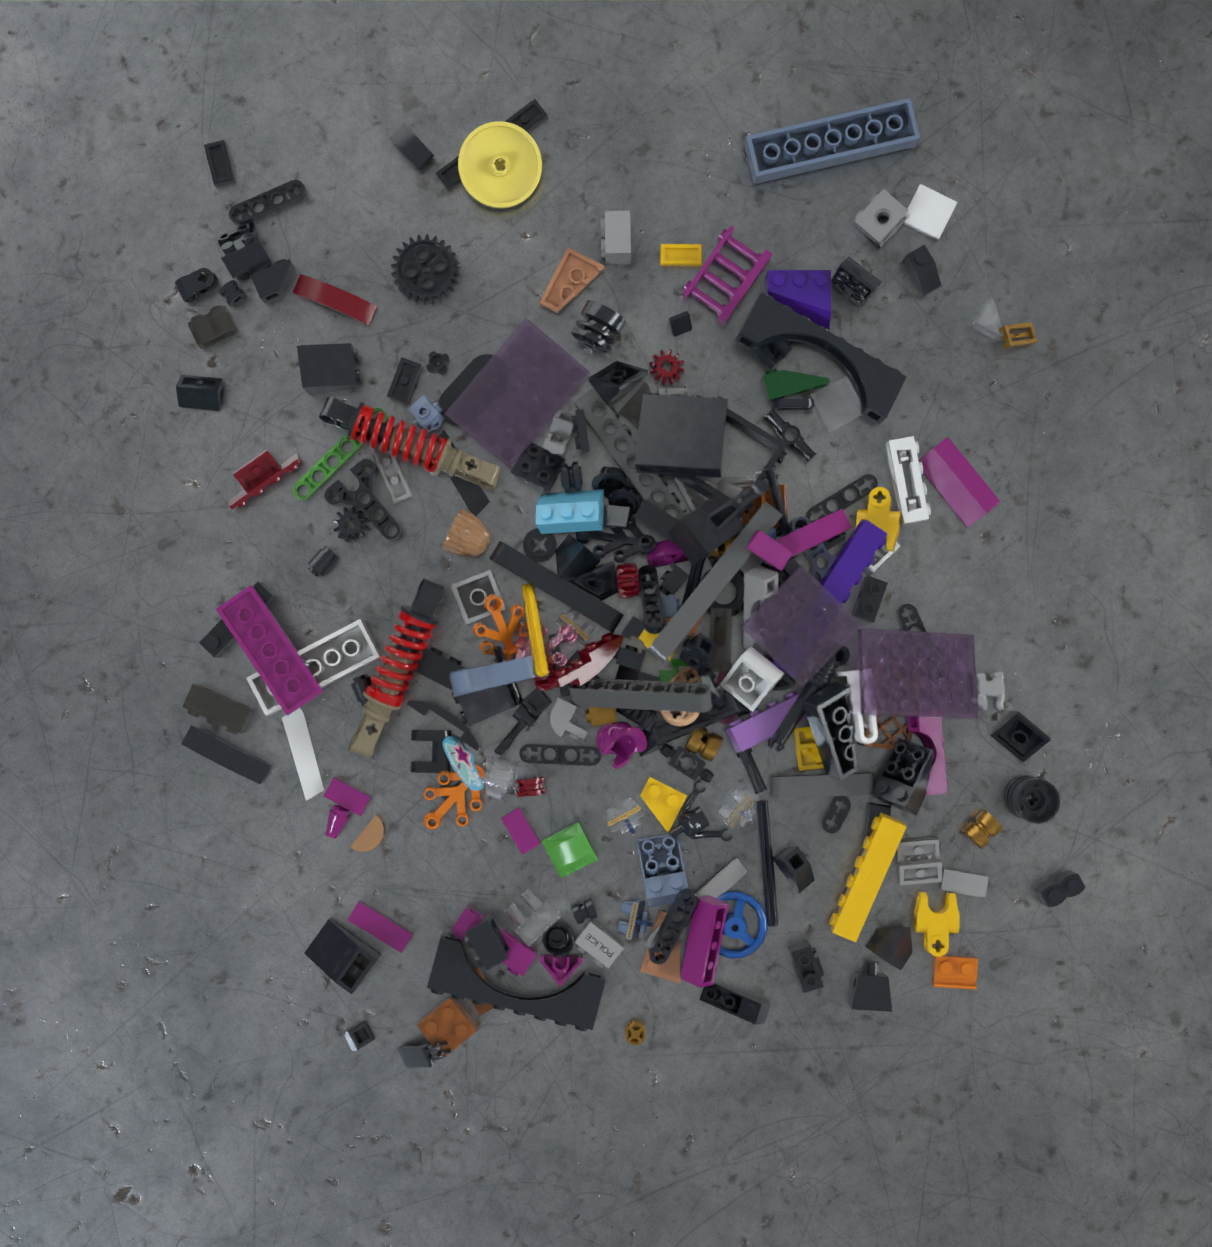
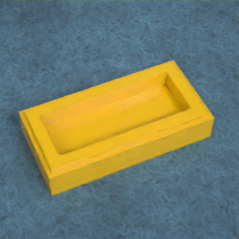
[660,244,702,267]

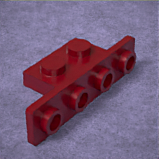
[228,449,301,509]

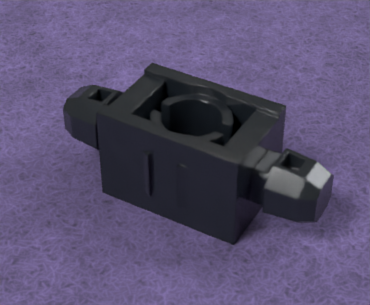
[659,744,714,783]

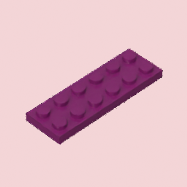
[216,585,324,716]

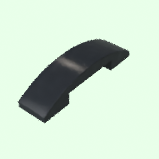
[407,700,481,751]

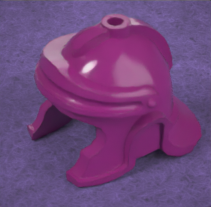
[596,722,648,769]

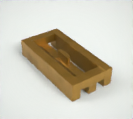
[999,322,1037,349]

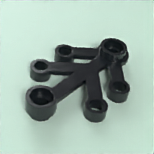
[576,515,656,563]

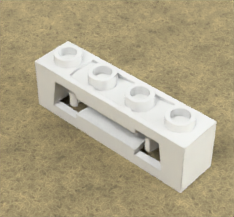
[885,436,931,525]

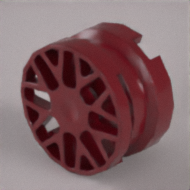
[515,776,546,797]

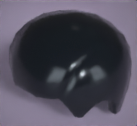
[542,923,575,958]

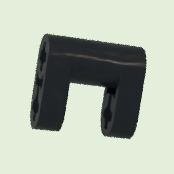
[410,730,451,773]

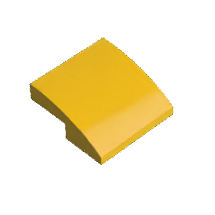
[794,727,824,772]

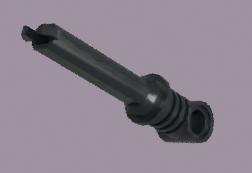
[768,641,850,752]

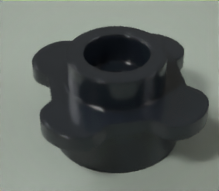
[426,351,449,374]

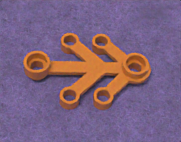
[473,594,529,661]
[423,764,485,829]

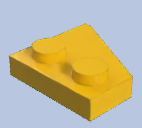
[640,776,687,832]

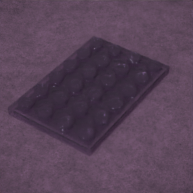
[445,317,590,469]
[858,628,978,719]

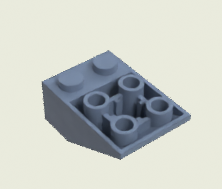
[636,834,690,907]

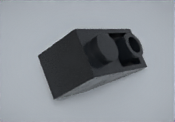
[250,259,295,303]
[773,847,815,894]

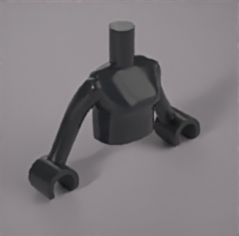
[669,780,733,841]

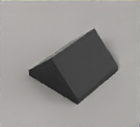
[588,361,648,405]
[991,711,1051,762]

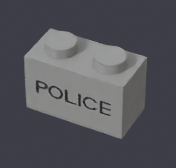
[575,919,624,969]

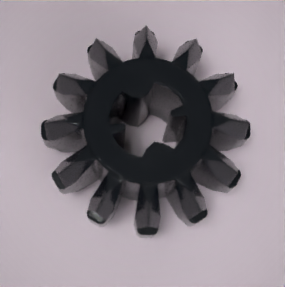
[333,507,369,542]

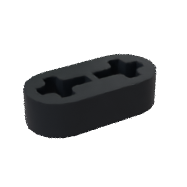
[821,796,851,834]

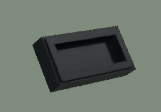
[204,140,236,187]

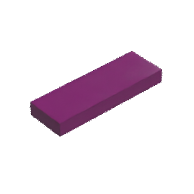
[348,901,413,953]

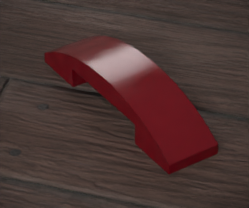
[292,274,377,326]

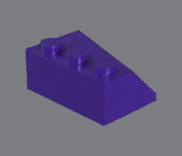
[765,270,831,330]

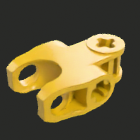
[856,487,901,552]
[913,891,960,957]

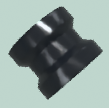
[219,280,246,307]

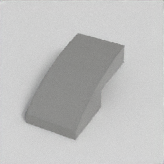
[941,868,989,898]

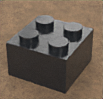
[464,914,511,971]

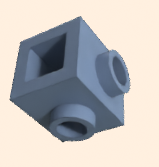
[408,395,445,432]

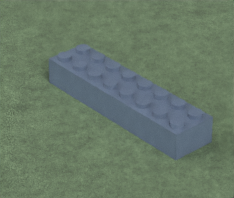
[744,98,920,184]

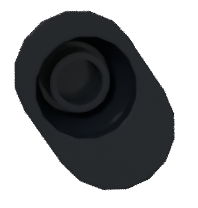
[592,466,639,504]

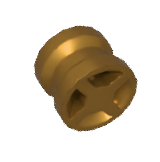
[625,1020,646,1045]

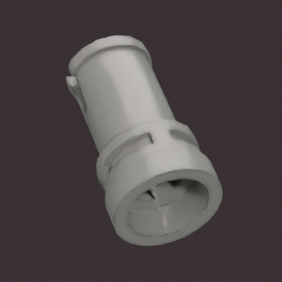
[657,384,689,397]

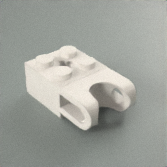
[830,669,878,744]

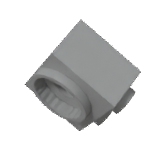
[855,189,909,248]

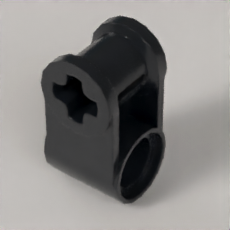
[175,268,218,303]

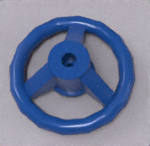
[717,891,768,959]

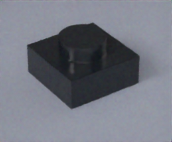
[522,688,552,717]

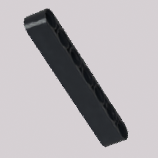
[489,541,624,633]

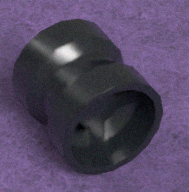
[571,897,598,924]

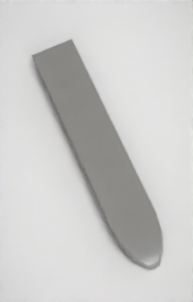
[645,858,748,949]

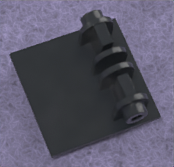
[511,441,566,492]

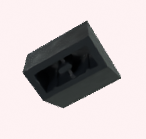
[215,222,271,278]

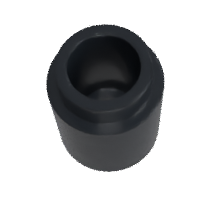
[307,545,338,577]
[350,674,373,707]

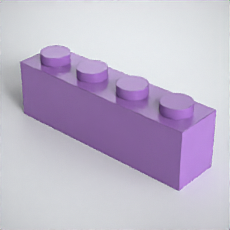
[726,690,808,753]

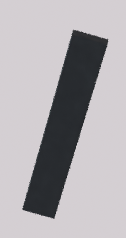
[436,99,548,191]

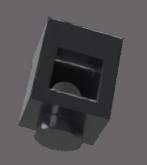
[659,563,690,596]
[613,645,646,671]

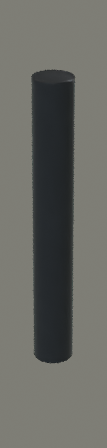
[493,646,523,705]

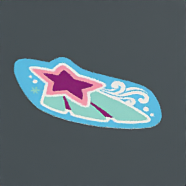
[443,735,483,790]

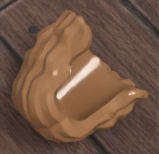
[442,509,490,557]

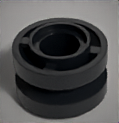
[560,461,583,492]

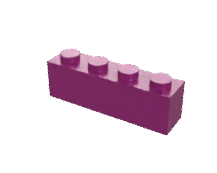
[680,895,729,988]
[452,906,538,976]

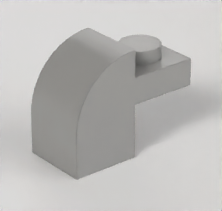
[543,409,574,455]
[550,697,588,741]

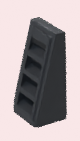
[616,708,660,731]

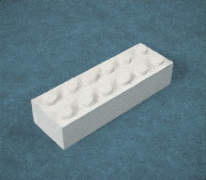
[247,619,382,716]

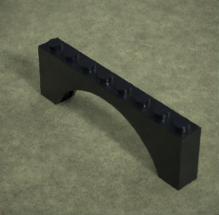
[734,292,907,424]
[427,934,606,1032]

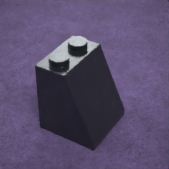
[297,343,362,395]
[452,684,517,726]

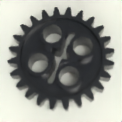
[391,234,459,304]

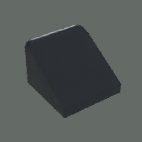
[668,311,692,337]
[343,1021,375,1051]

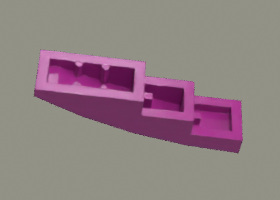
[776,509,852,558]

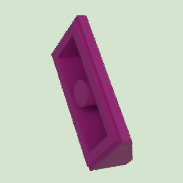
[646,540,689,568]

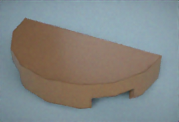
[350,814,384,852]

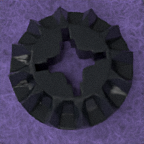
[608,487,642,515]
[523,528,557,561]

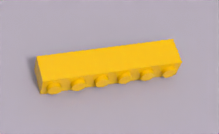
[829,812,907,942]

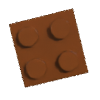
[416,994,478,1059]

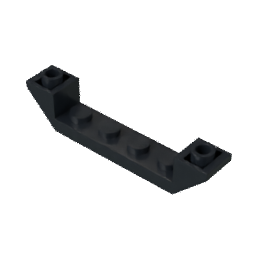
[639,693,758,757]

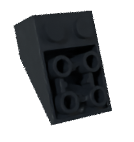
[831,257,882,306]
[871,737,934,816]
[304,918,380,994]

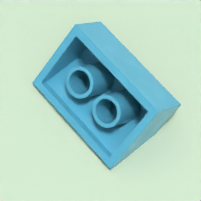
[536,489,604,534]

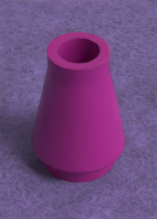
[325,805,349,838]

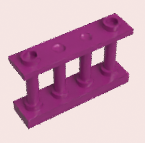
[682,225,773,327]

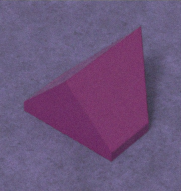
[540,954,583,987]

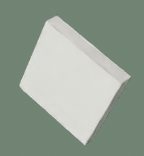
[903,184,957,241]

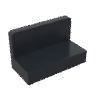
[176,374,223,411]

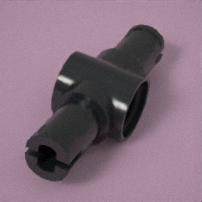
[764,409,817,463]

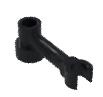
[494,703,537,757]

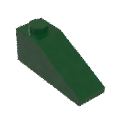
[761,369,830,403]

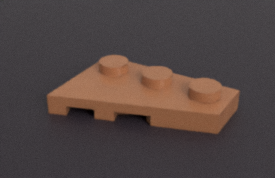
[539,247,605,314]
[640,909,680,984]

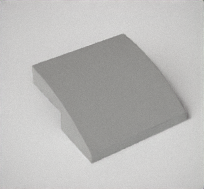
[896,836,942,885]

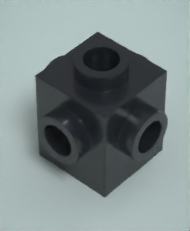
[679,632,716,670]

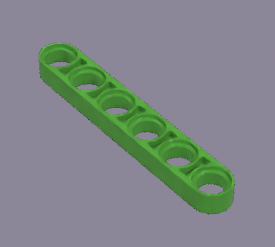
[293,407,388,501]

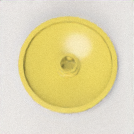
[458,121,542,209]

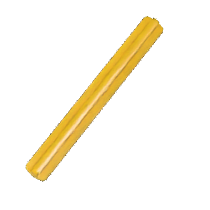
[521,583,548,677]

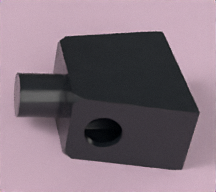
[848,960,892,1012]

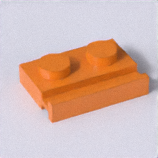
[932,955,978,990]

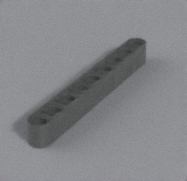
[647,502,782,664]

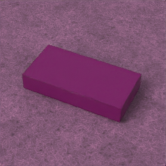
[745,529,793,571]
[324,777,371,816]
[501,807,541,855]

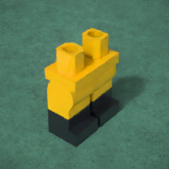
[621,616,677,661]

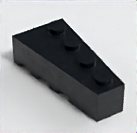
[802,681,857,780]

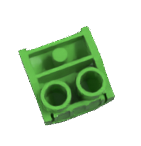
[542,822,598,878]

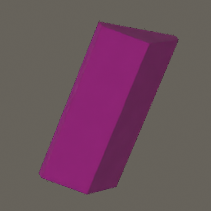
[918,437,1001,528]

